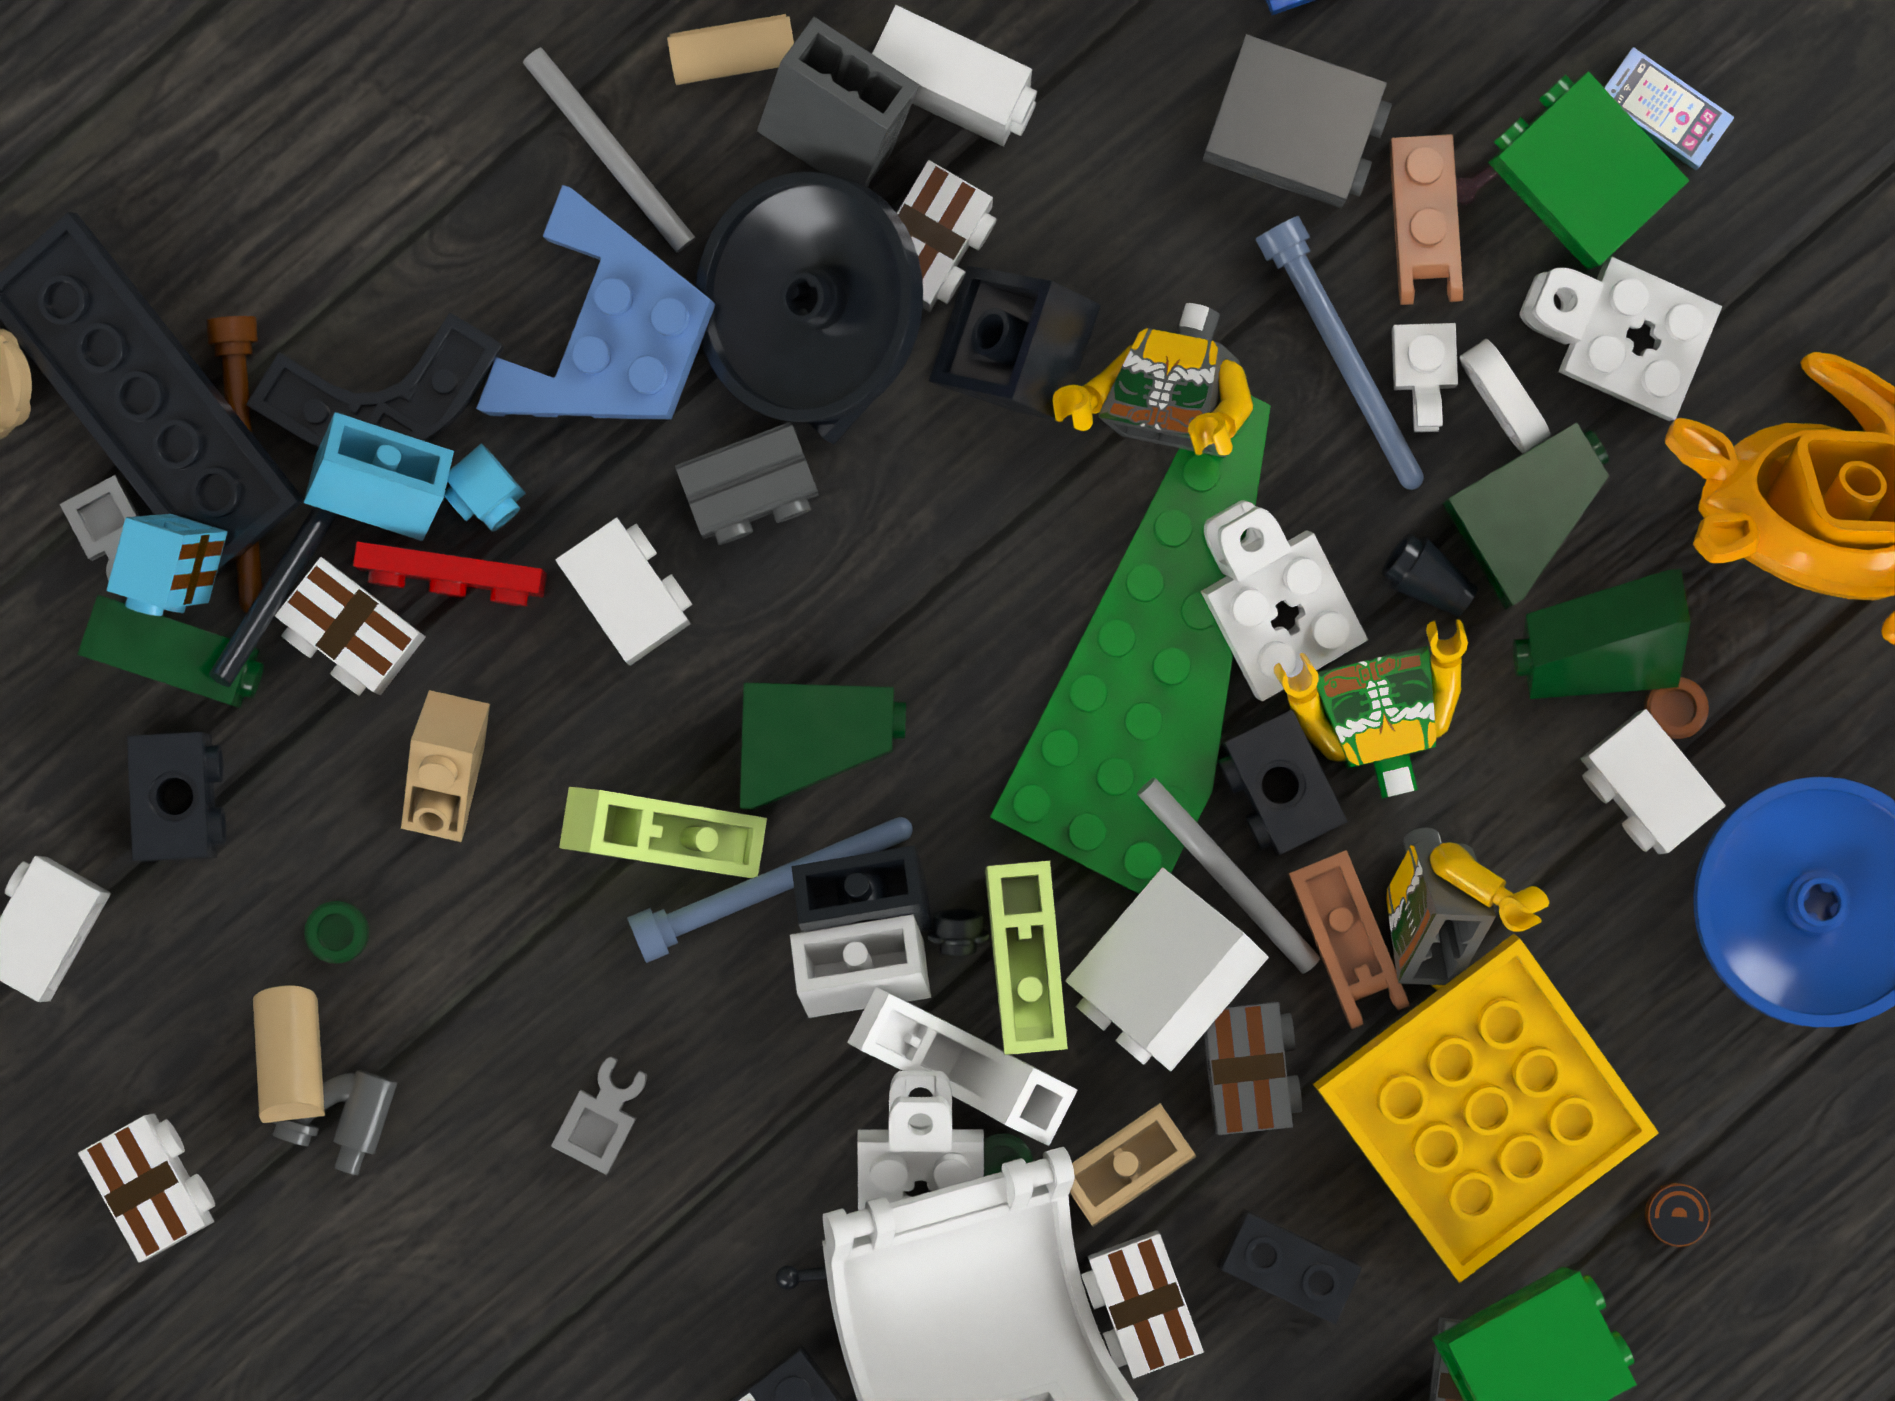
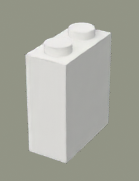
[872,5,1037,147]
[1065,867,1269,1071]

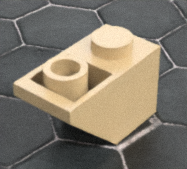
[401,690,490,842]

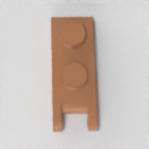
[1389,134,1463,305]
[1287,850,1410,1029]

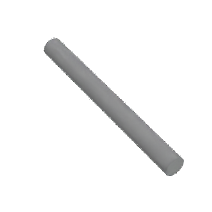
[523,47,696,253]
[1137,777,1320,974]

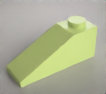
[559,787,767,878]
[985,861,1068,1055]

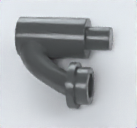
[272,1070,398,1175]

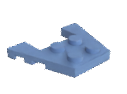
[476,185,716,419]

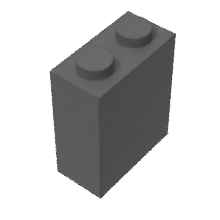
[757,17,919,188]
[1202,34,1392,209]

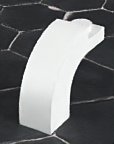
[847,987,1077,1146]

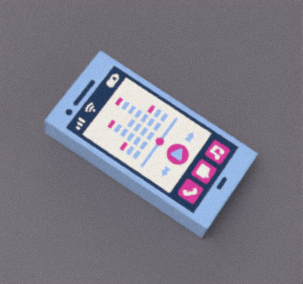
[1604,47,1734,170]

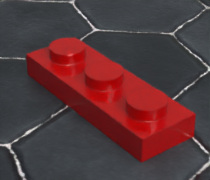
[353,542,547,606]

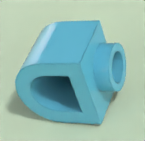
[444,443,526,532]

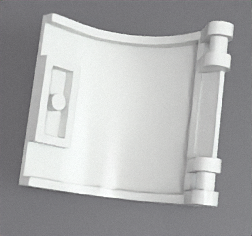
[822,1147,1138,1401]

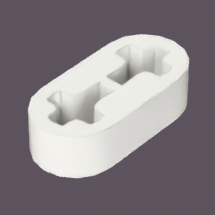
[1460,339,1551,453]

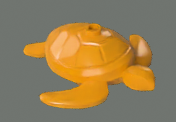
[1665,352,1895,645]

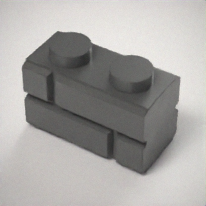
[675,422,819,545]

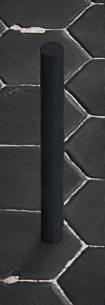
[209,506,338,687]

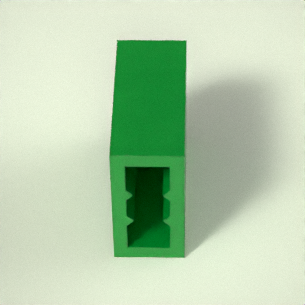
[1488,71,1689,270]
[1432,1267,1637,1401]

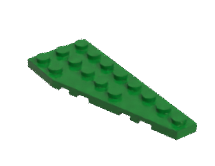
[990,395,1271,894]

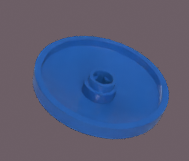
[1693,777,1895,1027]

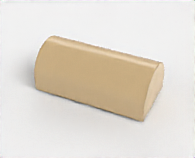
[667,14,794,85]
[253,986,325,1123]
[1070,1103,1196,1227]

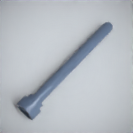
[1255,216,1424,490]
[627,817,913,963]

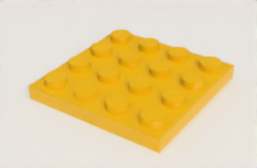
[1313,934,1659,1283]

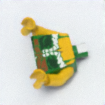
[1274,620,1468,799]

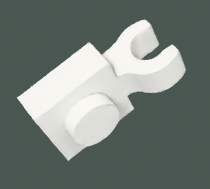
[1392,323,1458,432]

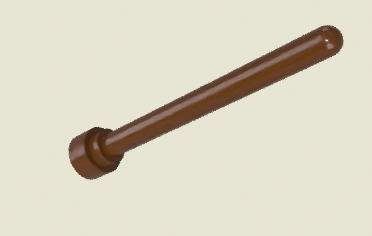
[206,316,263,613]

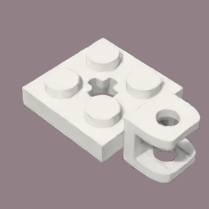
[1520,257,1722,421]
[1201,500,1368,702]
[857,1071,984,1211]

